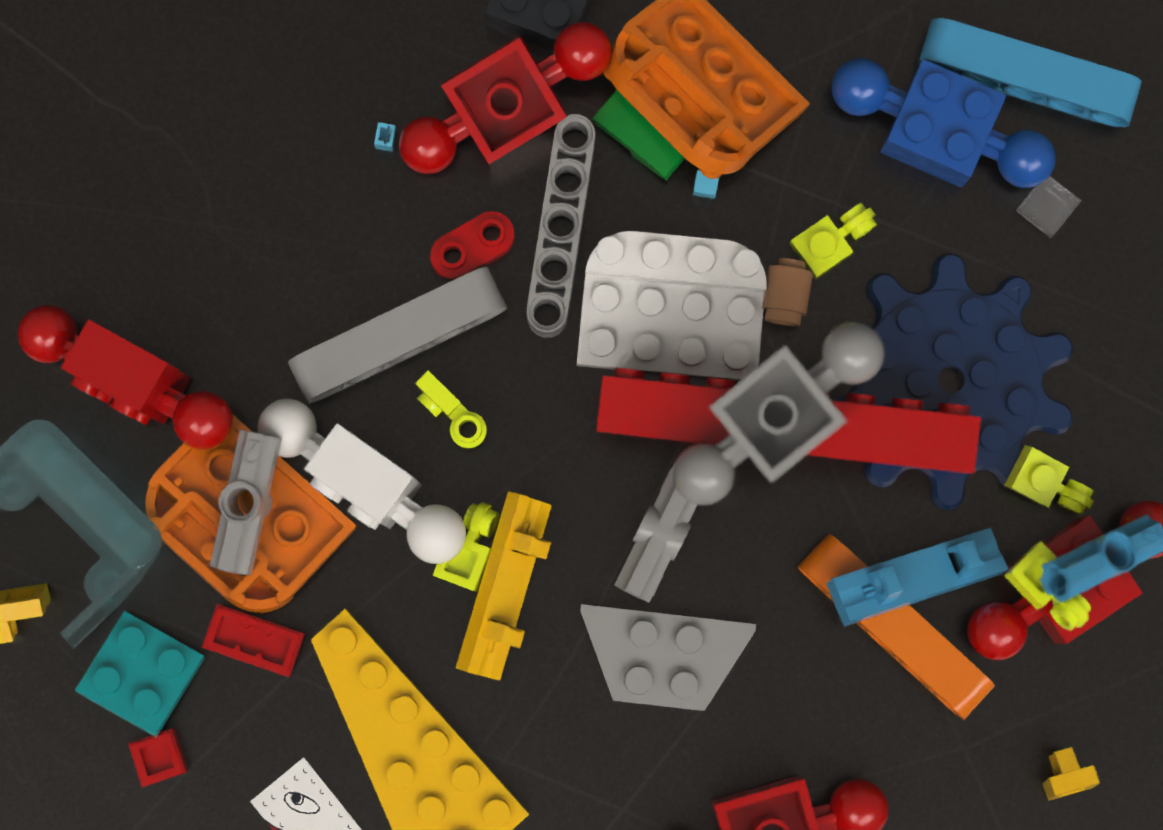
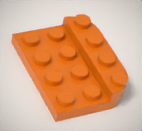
[603,0,810,179]
[145,414,357,615]

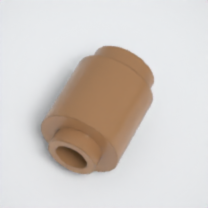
[762,258,813,326]

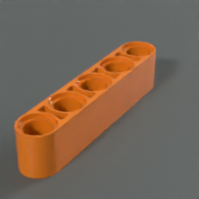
[798,533,995,720]

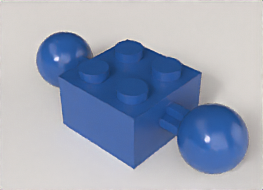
[831,58,1056,188]

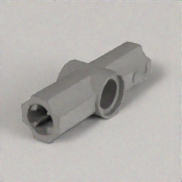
[210,429,282,575]
[614,463,698,603]

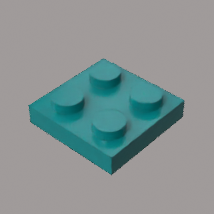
[75,611,205,738]

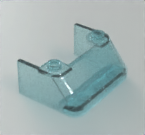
[0,420,162,649]

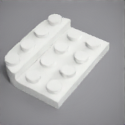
[577,231,767,382]

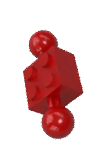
[399,22,612,174]
[18,305,233,450]
[967,500,1163,660]
[711,775,889,830]

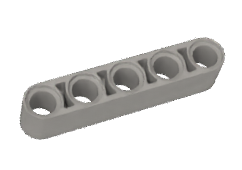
[527,114,595,338]
[288,267,508,404]

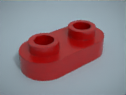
[430,211,515,281]

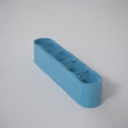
[918,18,1142,127]

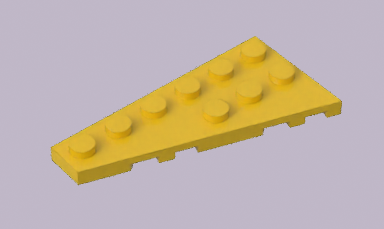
[311,609,530,830]

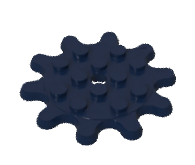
[828,253,1073,510]

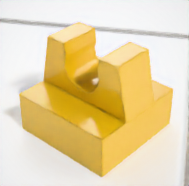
[1042,747,1100,801]

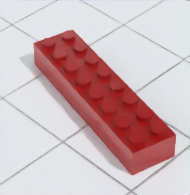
[597,367,981,474]

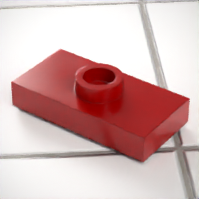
[201,604,306,677]

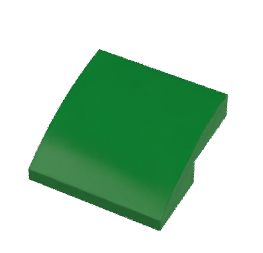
[592,90,685,180]

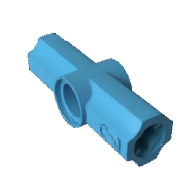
[1040,515,1163,602]

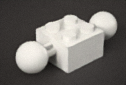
[258,399,466,564]

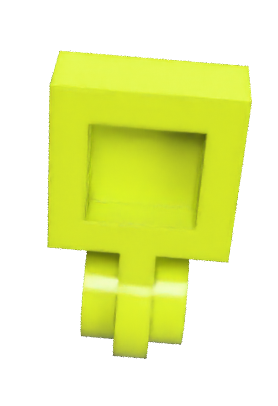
[789,203,877,279]
[415,371,487,449]
[1004,445,1094,515]
[432,502,500,593]
[1004,541,1091,630]

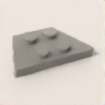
[580,604,756,711]

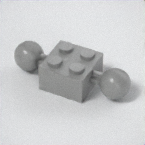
[673,322,884,505]

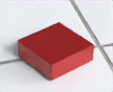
[128,728,188,787]

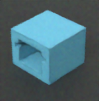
[374,122,398,152]
[693,170,719,199]

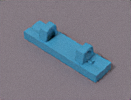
[826,528,1009,626]

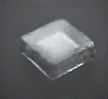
[1016,176,1081,238]

